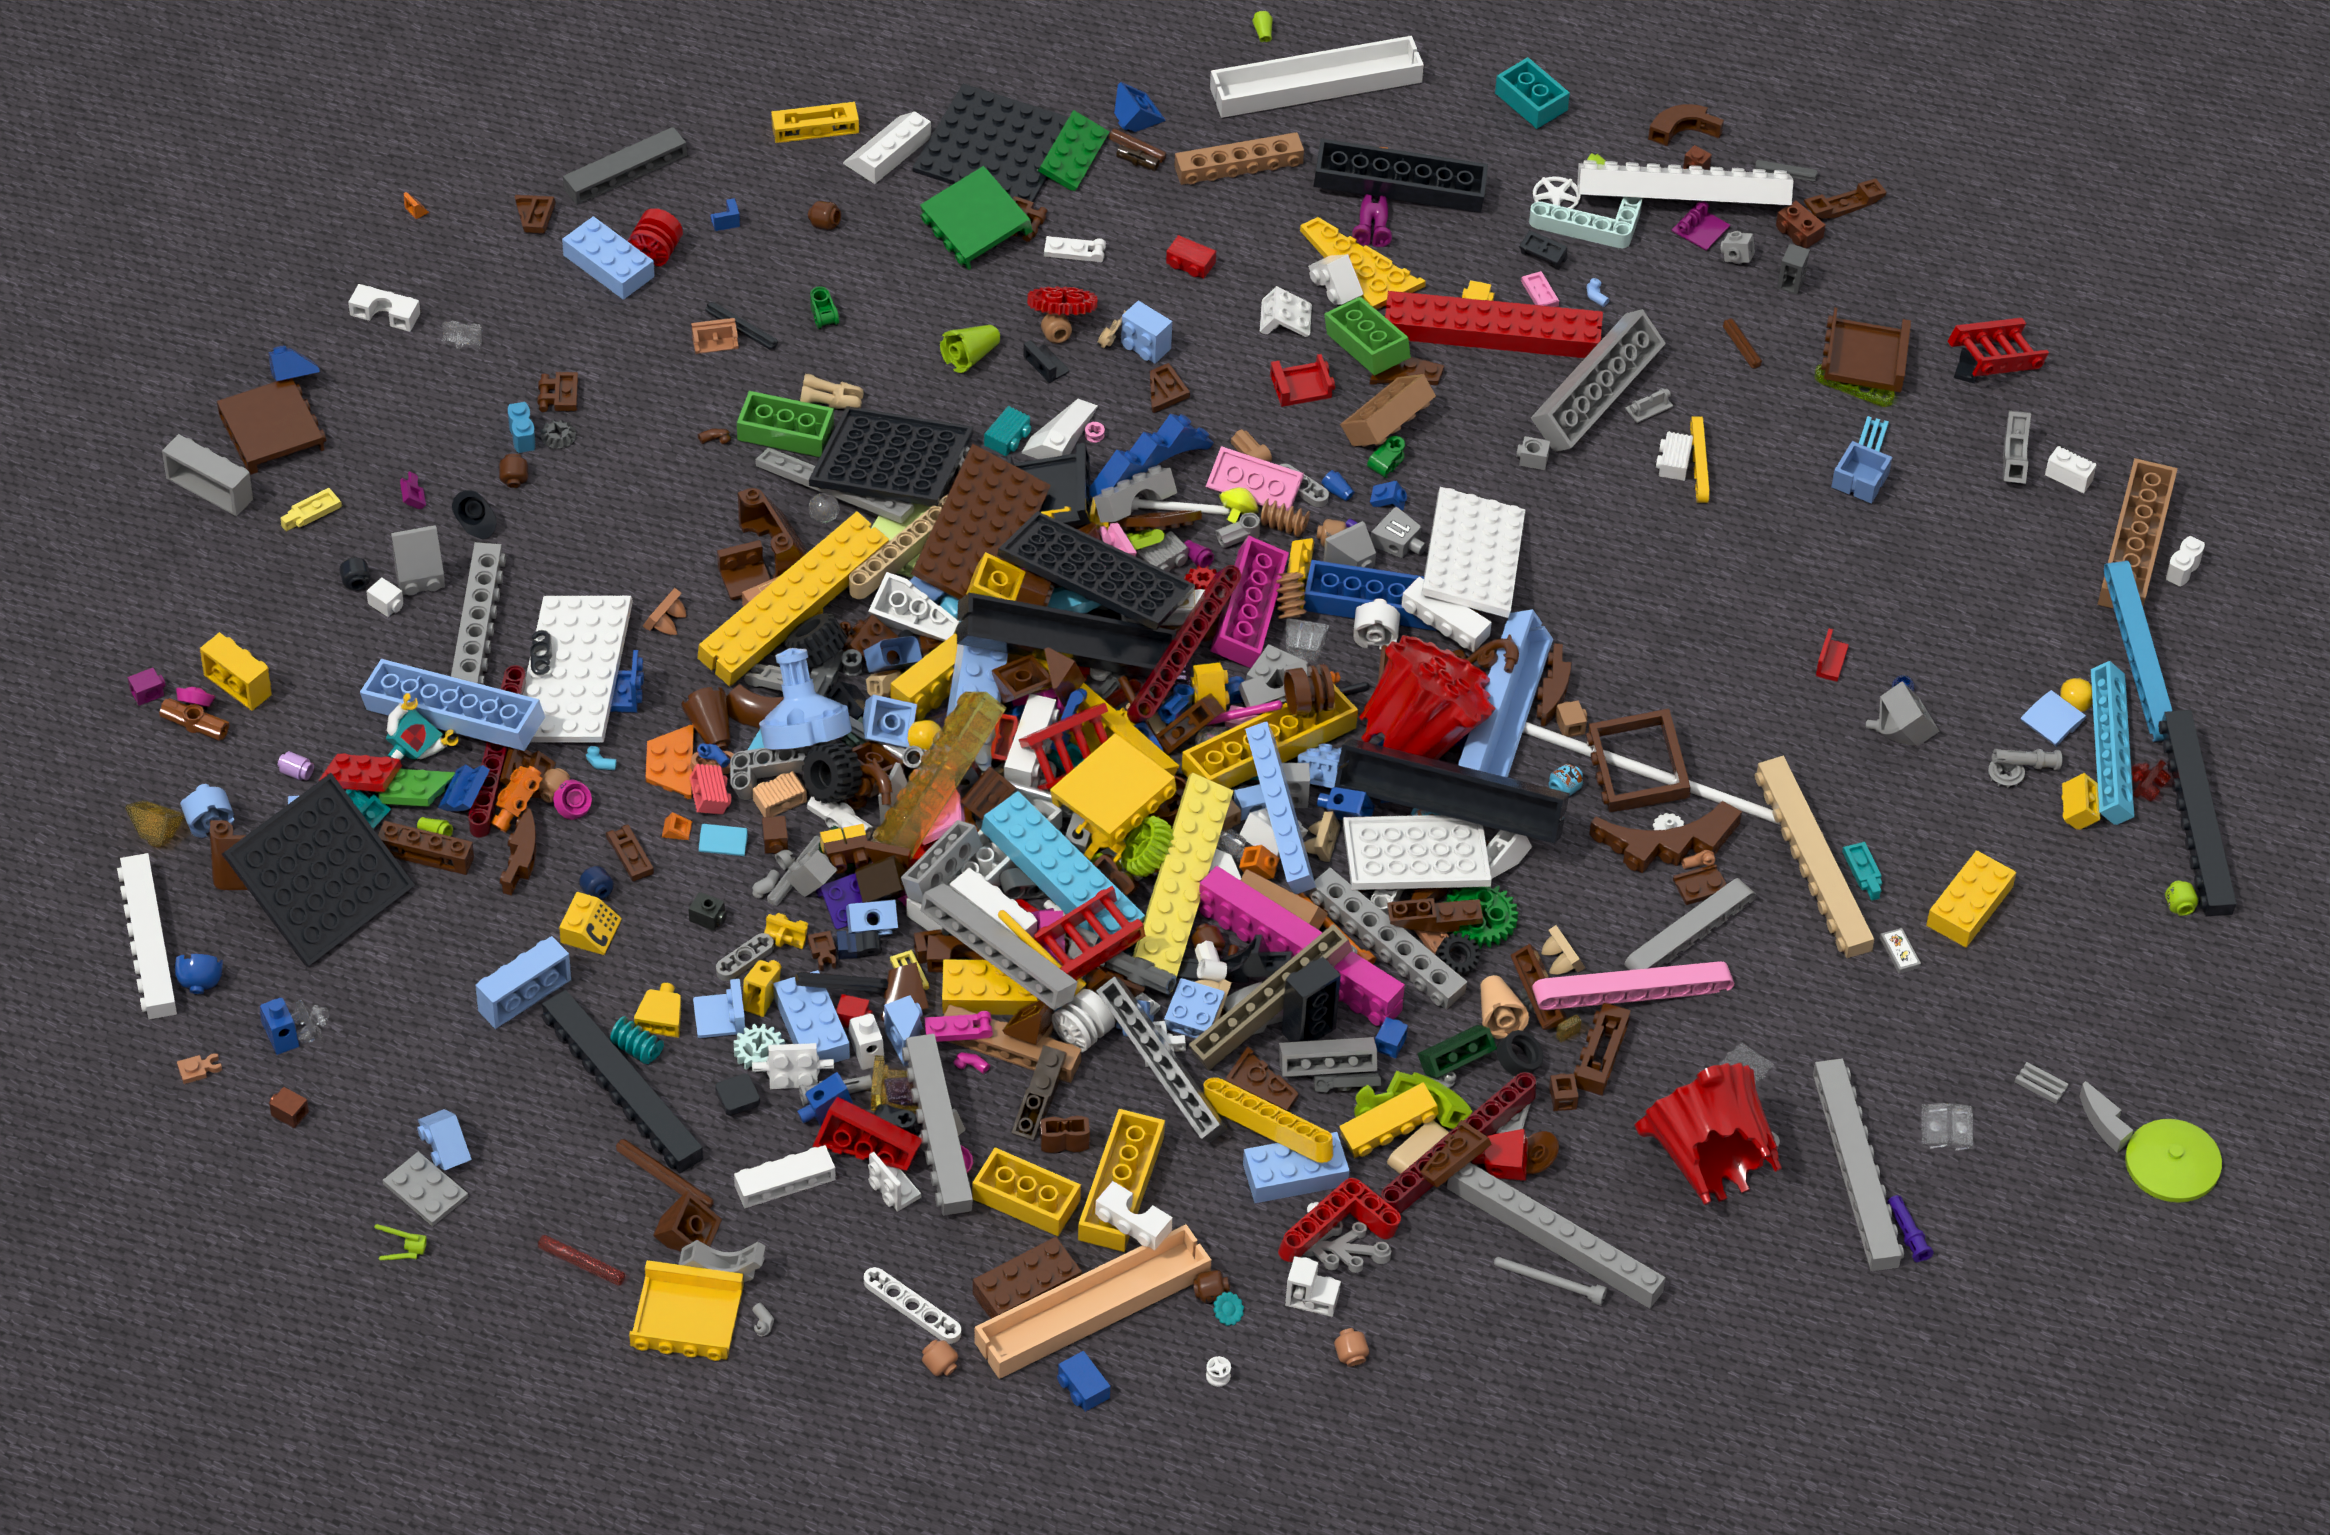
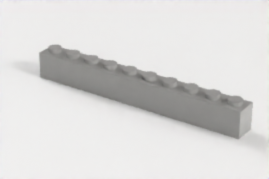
[1813,1058,1904,1271]
[1447,1162,1666,1308]

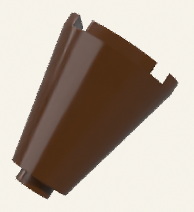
[681,687,731,751]

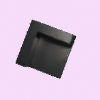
[1954,348,1983,384]

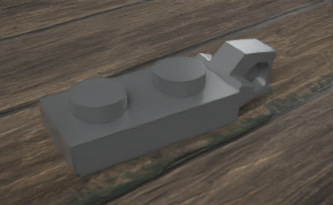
[1314,1072,1381,1093]

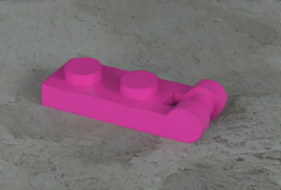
[925,1011,993,1042]

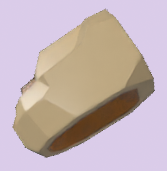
[866,670,902,697]

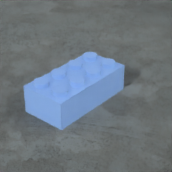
[562,216,654,300]
[476,936,571,1029]
[773,970,850,1063]
[1243,1132,1349,1203]

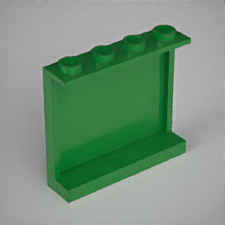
[920,166,1033,270]

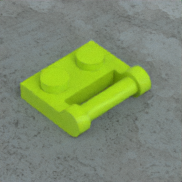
[1125,528,1164,550]

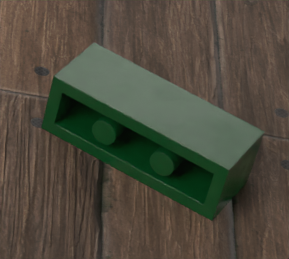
[1417,1025,1497,1078]

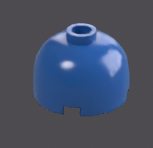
[175,954,223,994]

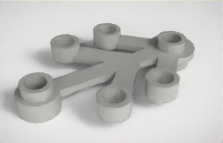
[1303,1221,1391,1273]

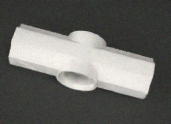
[807,797,873,840]

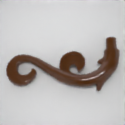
[1452,634,1519,673]
[854,758,893,805]

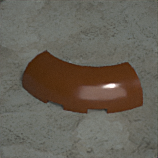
[726,684,784,730]

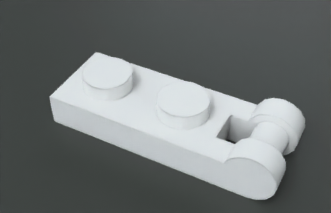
[1044,236,1106,262]

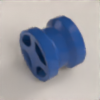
[1225,676,1245,704]

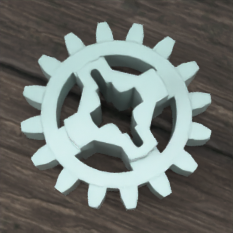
[734,1024,785,1072]

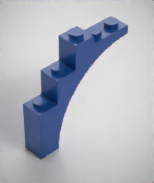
[1090,414,1214,497]

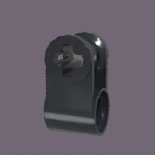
[874,1104,917,1135]

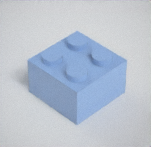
[1121,301,1172,364]

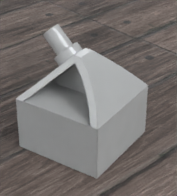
[1866,681,1939,746]

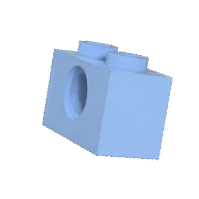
[846,900,898,936]

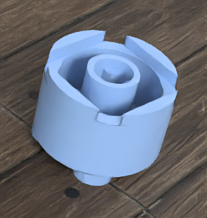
[180,784,234,838]

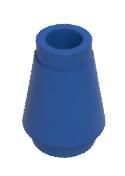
[1321,470,1354,501]

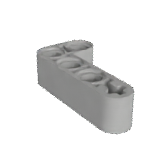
[730,744,816,800]

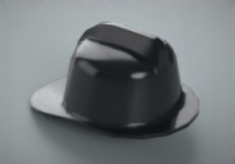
[452,490,497,539]

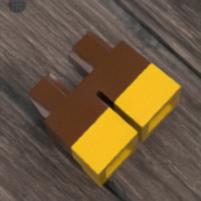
[820,824,869,874]

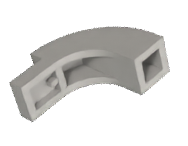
[2002,410,2031,483]
[679,1240,765,1282]

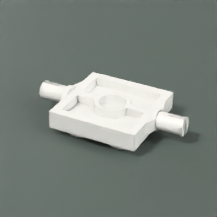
[752,1043,834,1089]

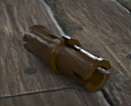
[1116,144,1160,172]

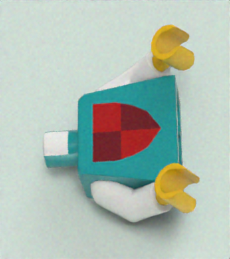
[386,693,459,760]

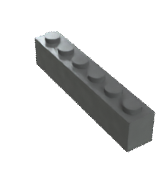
[563,127,687,205]

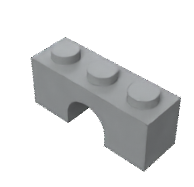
[1238,660,1307,707]

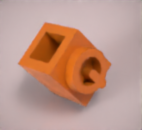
[1239,845,1279,879]

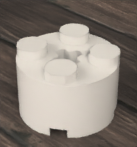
[1353,599,1400,649]

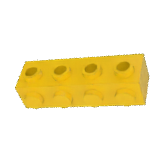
[1339,1082,1439,1159]

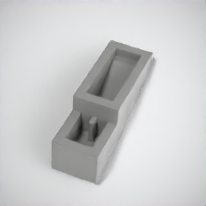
[2080,1081,2133,1153]

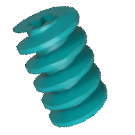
[610,1016,664,1064]

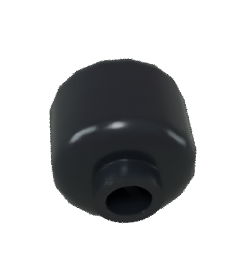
[339,557,371,591]

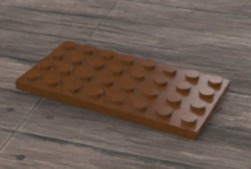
[911,444,1051,600]

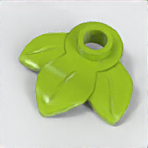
[1354,1085,1394,1117]

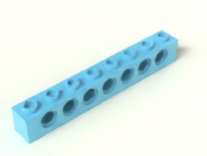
[2091,661,2134,825]

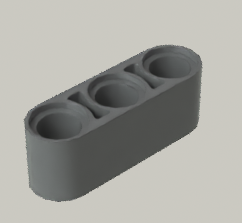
[999,868,1048,900]

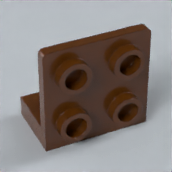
[717,540,771,600]

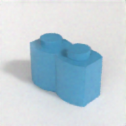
[508,402,535,453]

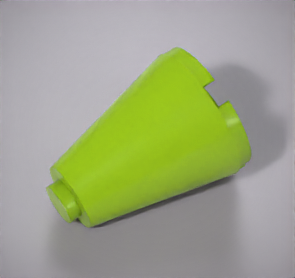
[940,325,1000,373]

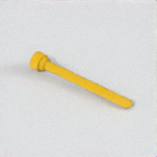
[998,910,1087,996]

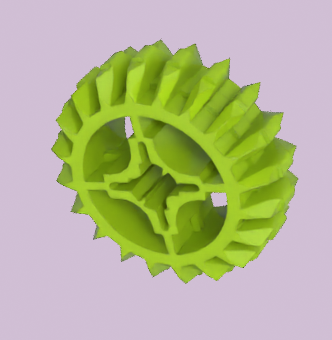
[1120,816,1174,877]

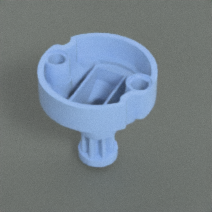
[759,648,852,749]

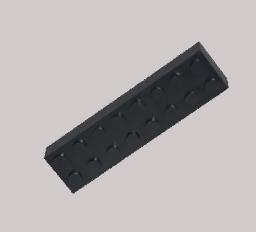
[1313,138,1488,213]

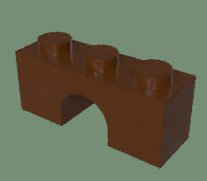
[927,934,986,972]

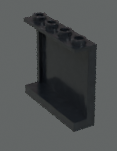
[1008,443,1091,527]

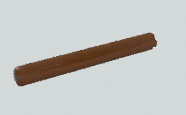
[616,1139,714,1209]

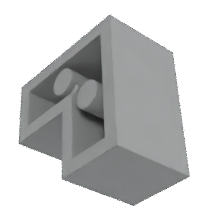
[1246,644,1308,688]

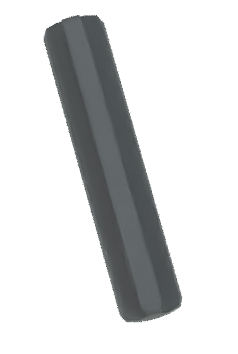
[1755,160,1817,182]

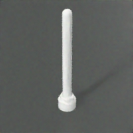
[1131,497,1231,515]

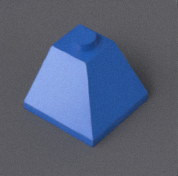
[1114,82,1165,132]
[269,346,320,381]

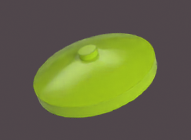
[2125,1119,2222,1202]

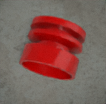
[627,209,683,266]

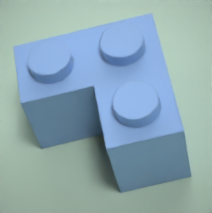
[417,1109,472,1170]

